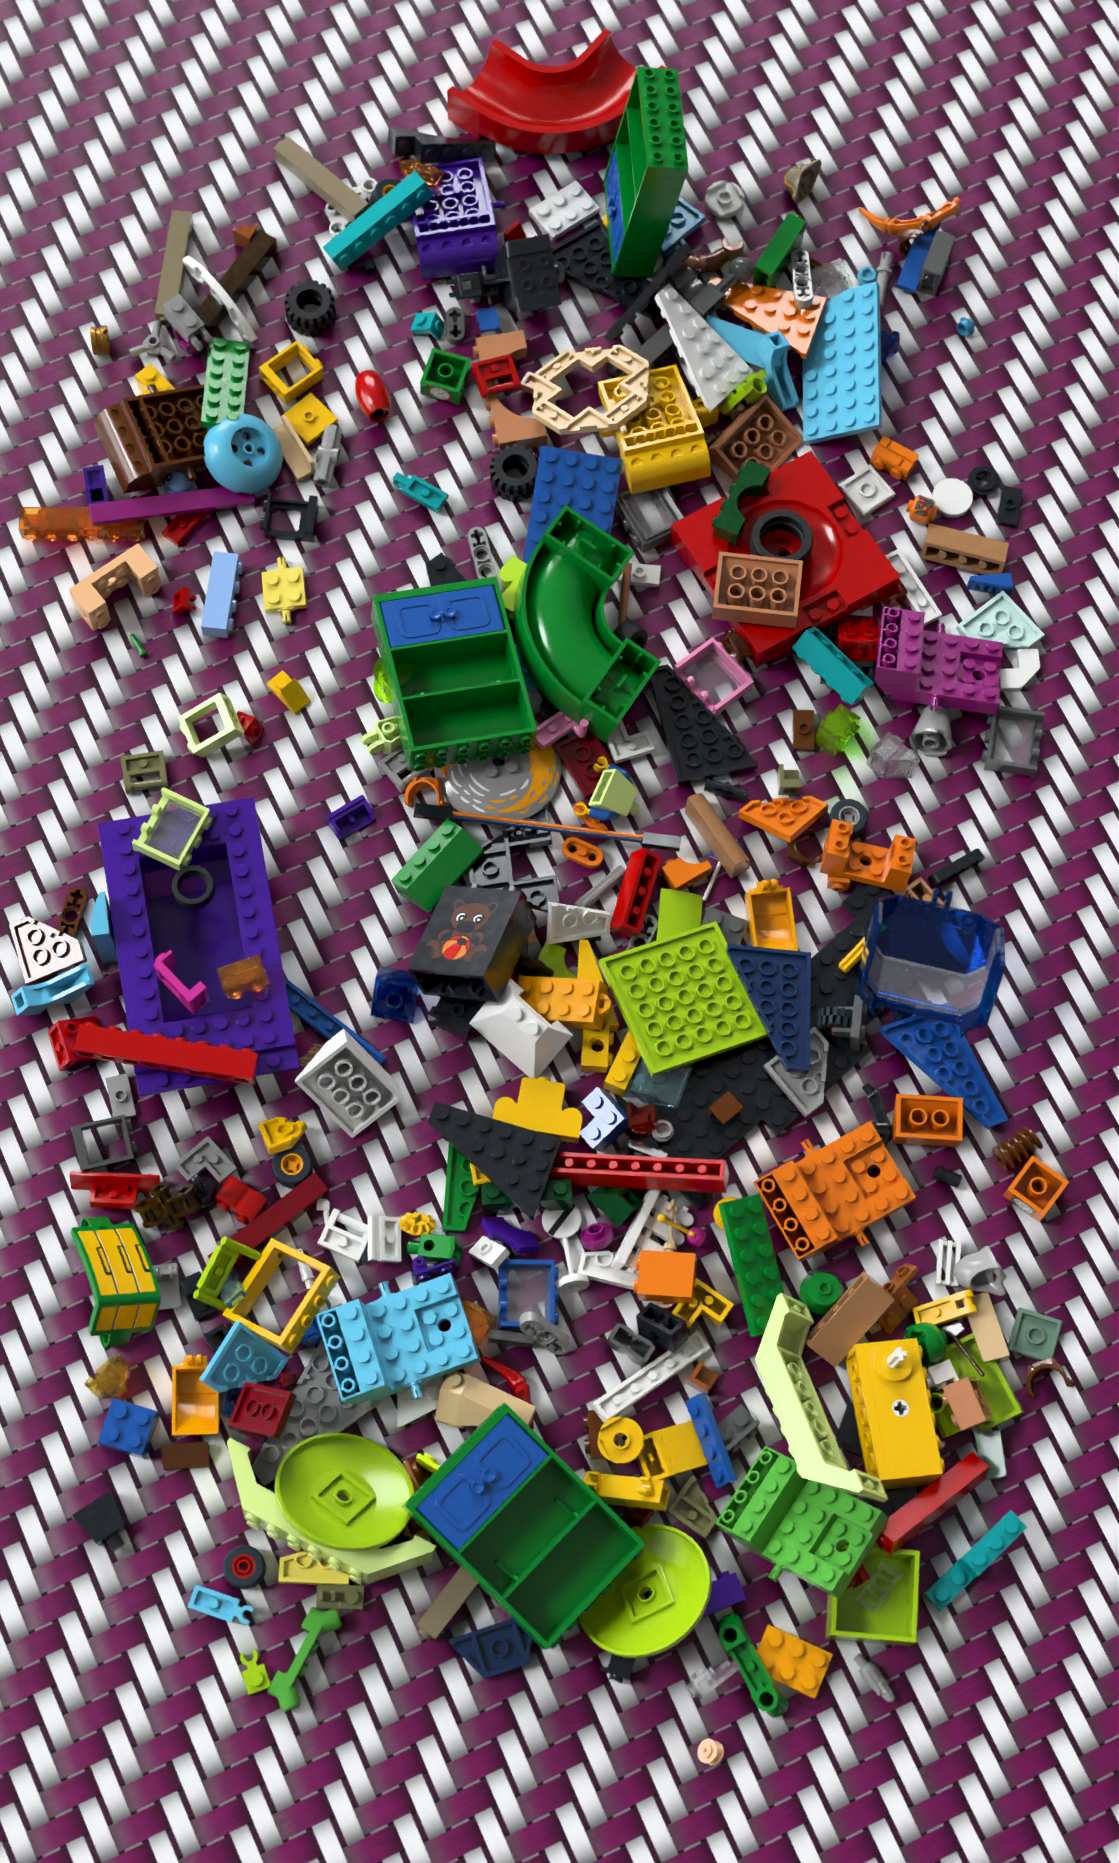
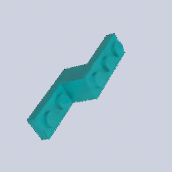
[924,1510,1027,1611]

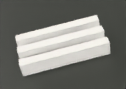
[935,1239,961,1287]

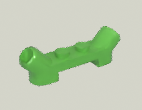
[267,1606,342,1712]

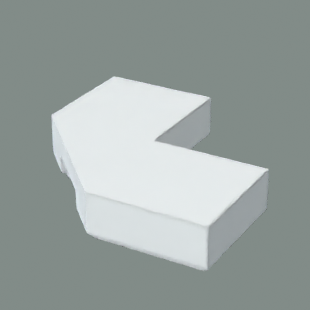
[999,649,1040,691]

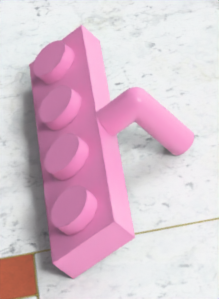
[535,711,589,750]

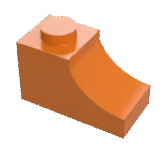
[661,857,712,891]

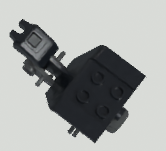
[447,234,565,314]

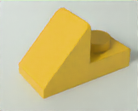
[267,670,311,715]

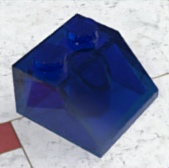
[370,966,420,1024]

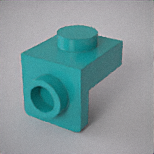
[410,312,445,340]

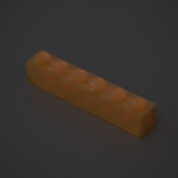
[19,507,147,541]

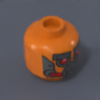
[906,495,938,525]

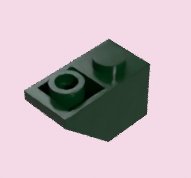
[587,1187,643,1227]

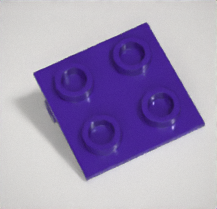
[411,1256,456,1286]

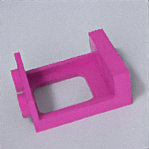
[153,950,211,1015]

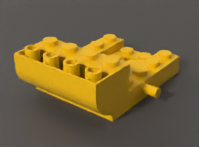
[598,364,711,494]

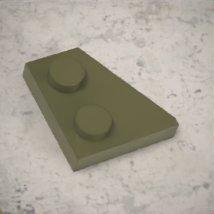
[666,1475,718,1539]

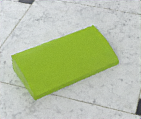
[656,888,703,941]
[944,1333,1024,1433]

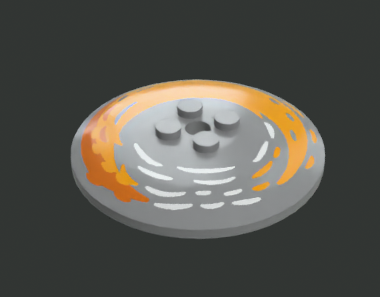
[434,719,561,826]

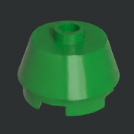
[799,1270,844,1315]

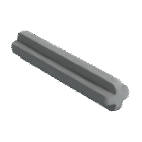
[574,865,626,908]

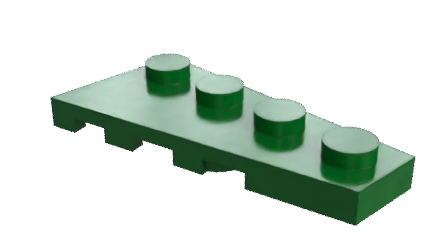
[442,1143,480,1233]

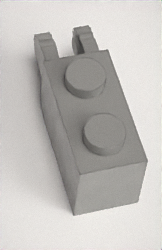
[163,293,213,351]

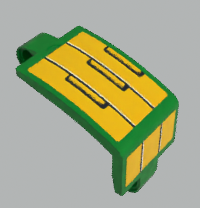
[71,1216,161,1348]

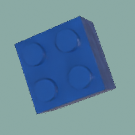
[98,1398,160,1460]

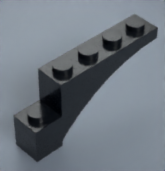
[387,128,496,164]

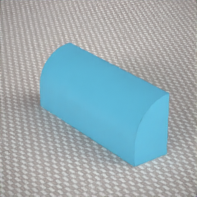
[706,315,767,369]

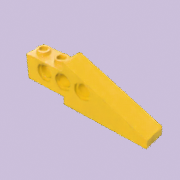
[574,939,619,1073]

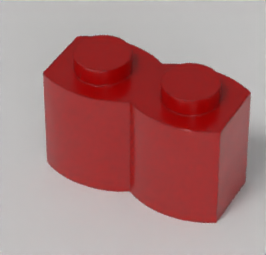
[215,1175,268,1225]

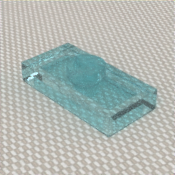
[220,1268,247,1309]

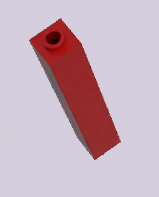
[876,1451,990,1555]

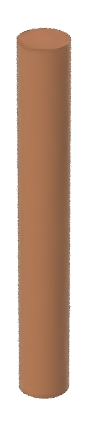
[617,563,632,624]

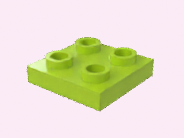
[720,369,768,414]

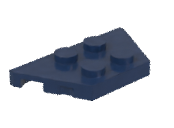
[449,1618,532,1679]

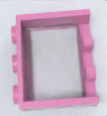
[674,637,754,718]

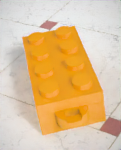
[517,976,612,1030]

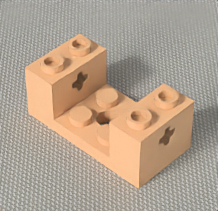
[69,543,162,631]

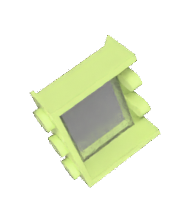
[132,787,213,871]

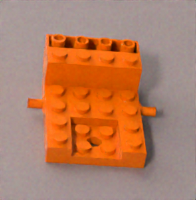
[753,1121,916,1262]

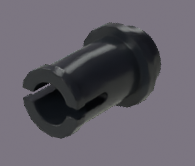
[932,1165,962,1188]

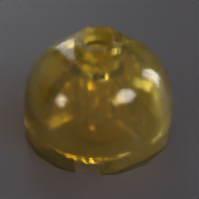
[84,1354,131,1399]

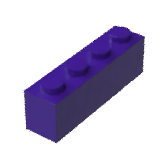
[701,1571,747,1619]

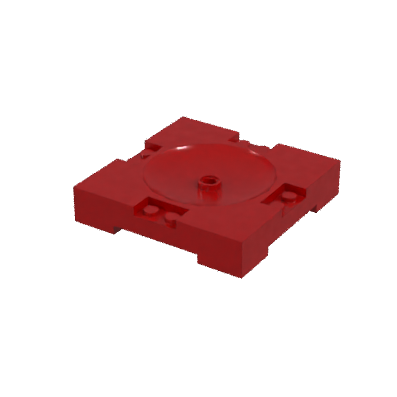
[670,451,900,668]

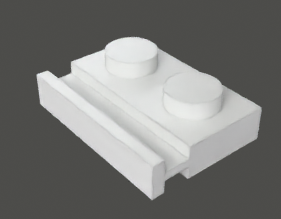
[368,1215,401,1264]

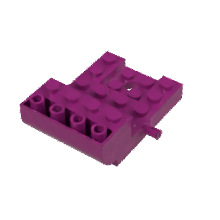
[875,606,1003,715]

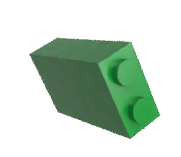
[752,213,806,288]

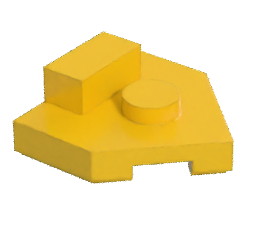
[258,1117,307,1155]

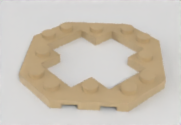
[532,345,650,435]

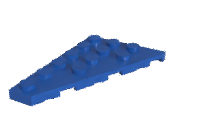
[879,1005,1008,1130]

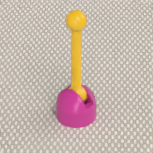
[657,1214,706,1247]

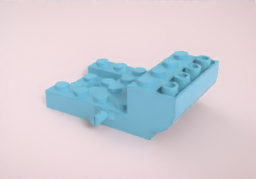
[316,1273,481,1404]

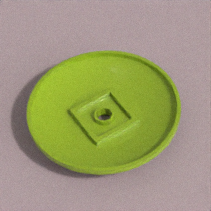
[275,1433,414,1552]
[578,1524,711,1658]

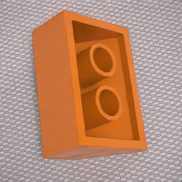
[892,1094,963,1147]

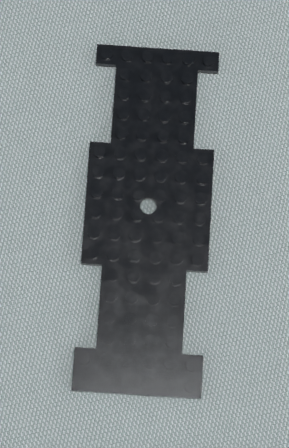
[617,883,963,1210]

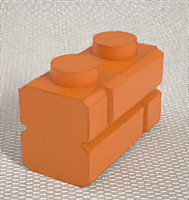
[870,436,919,481]

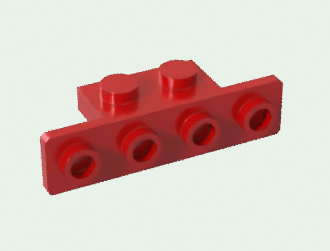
[70,1171,161,1209]

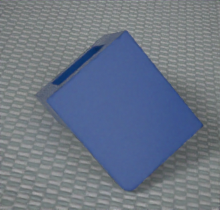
[476,307,500,335]

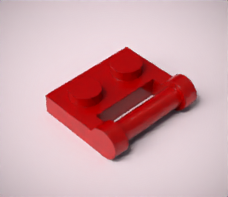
[471,354,521,399]

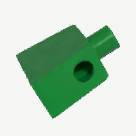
[408,1234,463,1269]

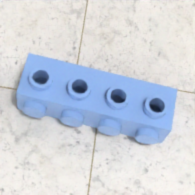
[201,551,243,638]

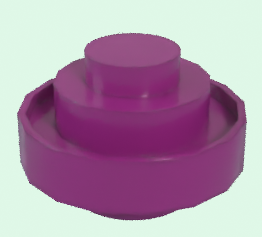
[580,1223,614,1251]

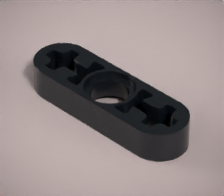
[927,848,985,889]

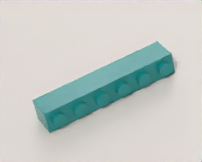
[322,171,434,272]

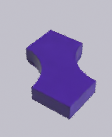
[481,1217,540,1253]

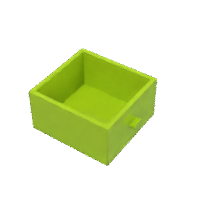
[825,1542,920,1646]

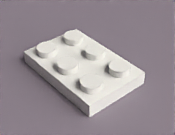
[529,181,600,242]

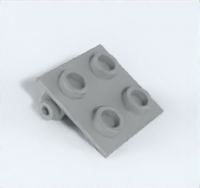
[152,1263,181,1310]

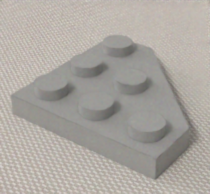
[763,1027,829,1118]

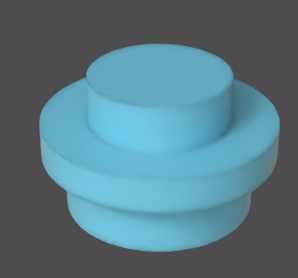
[857,267,877,285]

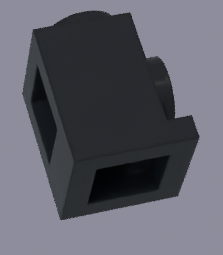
[203,1323,229,1354]

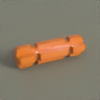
[573,801,608,831]

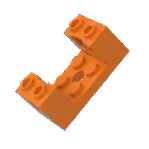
[820,819,916,893]

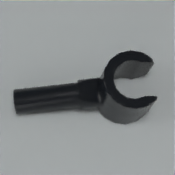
[348,258,376,274]

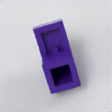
[83,465,110,504]

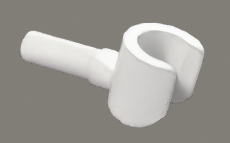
[317,1198,330,1226]

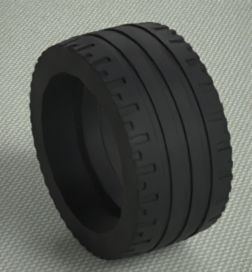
[749,509,813,568]

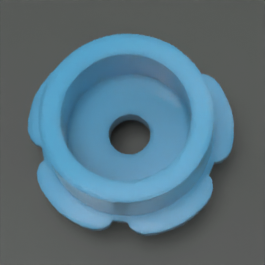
[956,317,975,337]

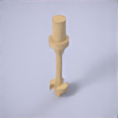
[663,1200,679,1252]

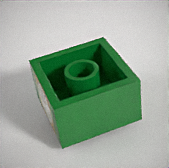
[420,348,471,405]

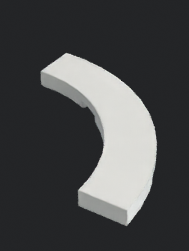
[182,256,257,342]

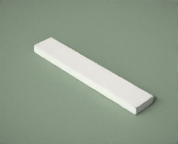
[591,1330,711,1423]

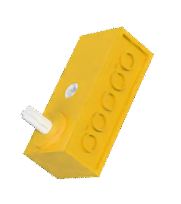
[845,1338,945,1490]

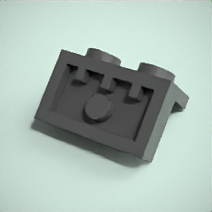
[717,1404,760,1455]

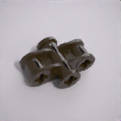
[134,1182,203,1231]

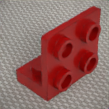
[836,617,880,662]
[47,1016,100,1071]

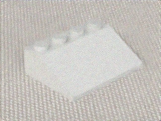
[295,1029,403,1138]

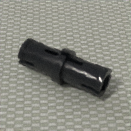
[704,778,748,802]

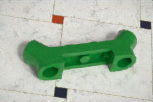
[718,1614,788,1718]

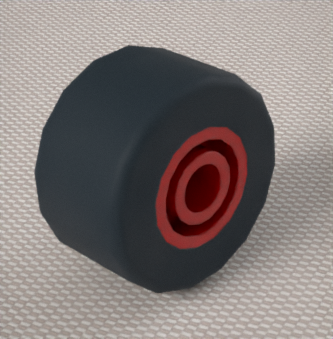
[223,1545,266,1590]

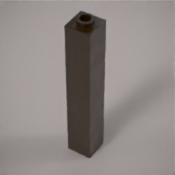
[195,230,278,336]

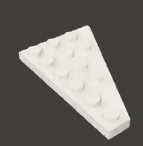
[654,284,753,414]

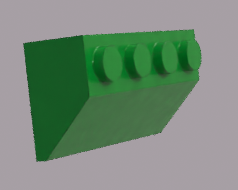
[391,819,485,913]

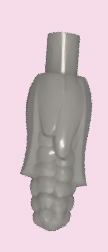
[853,1653,895,1703]

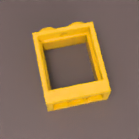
[259,341,324,405]

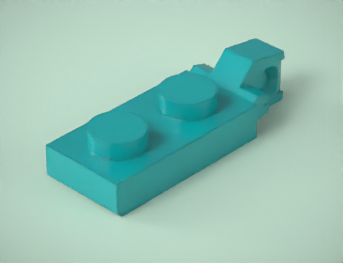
[393,472,448,514]

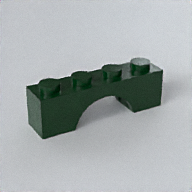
[711,460,771,545]
[481,1179,572,1215]

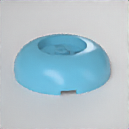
[203,414,283,494]

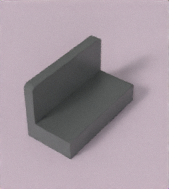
[488,1315,534,1348]

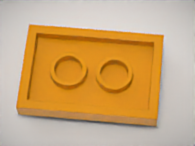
[757,1624,833,1699]

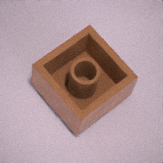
[942,1377,994,1431]

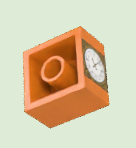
[1003,1155,1069,1222]

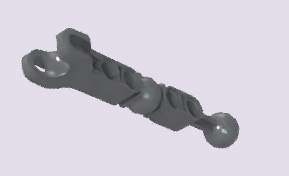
[608,257,754,377]

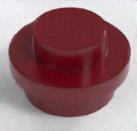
[276,1370,298,1389]

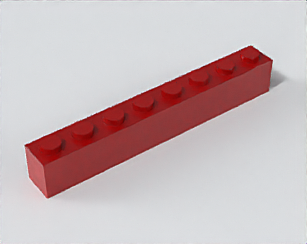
[73,1022,259,1085]
[549,1152,729,1193]

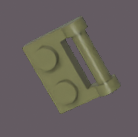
[121,750,169,795]

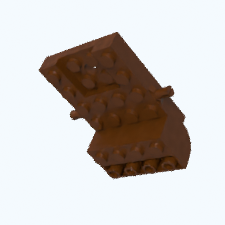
[94,384,237,494]

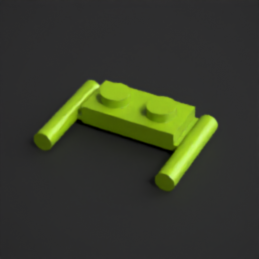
[193,1236,261,1311]

